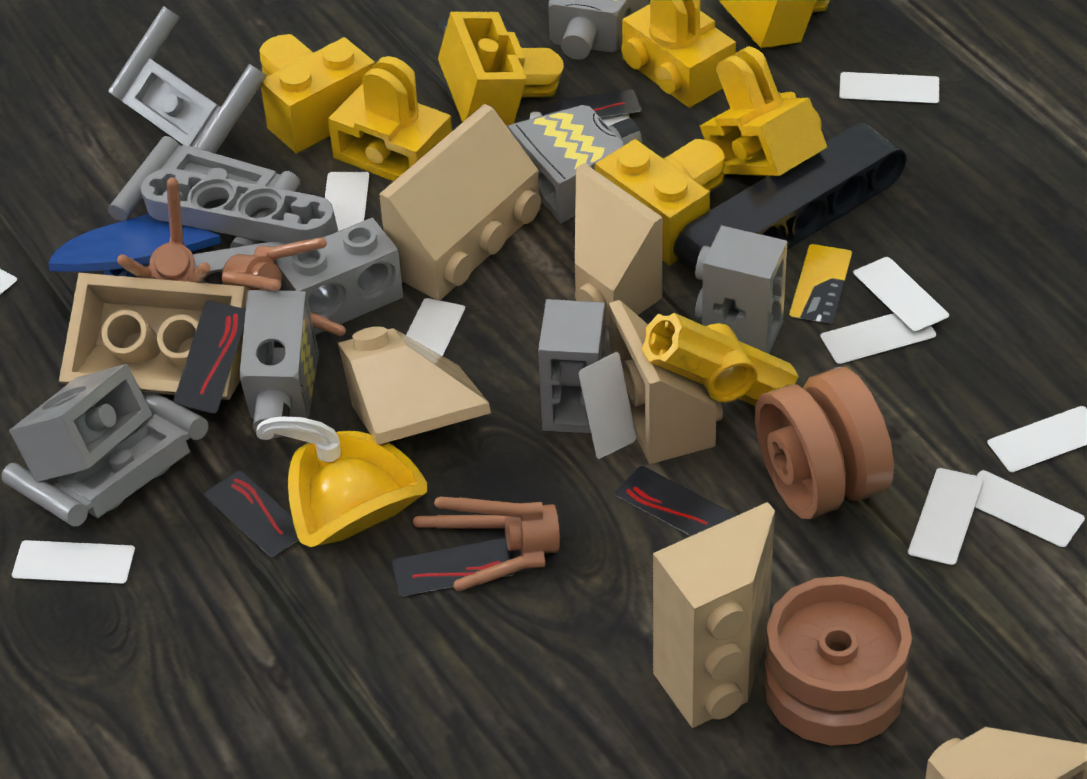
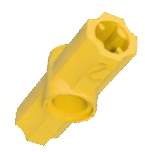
[641,313,799,406]

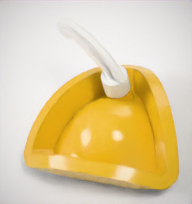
[256,417,427,547]

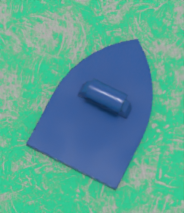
[49,214,221,277]

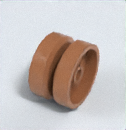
[755,367,894,519]
[764,576,912,746]

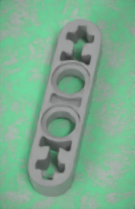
[141,168,338,244]

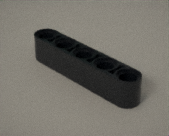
[673,123,907,272]

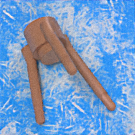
[117,177,211,283]
[222,237,346,336]
[413,496,560,591]

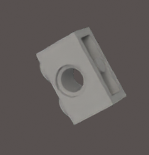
[9,364,153,482]

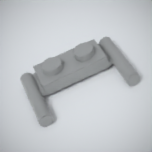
[108,6,267,154]
[108,136,300,248]
[2,392,208,526]

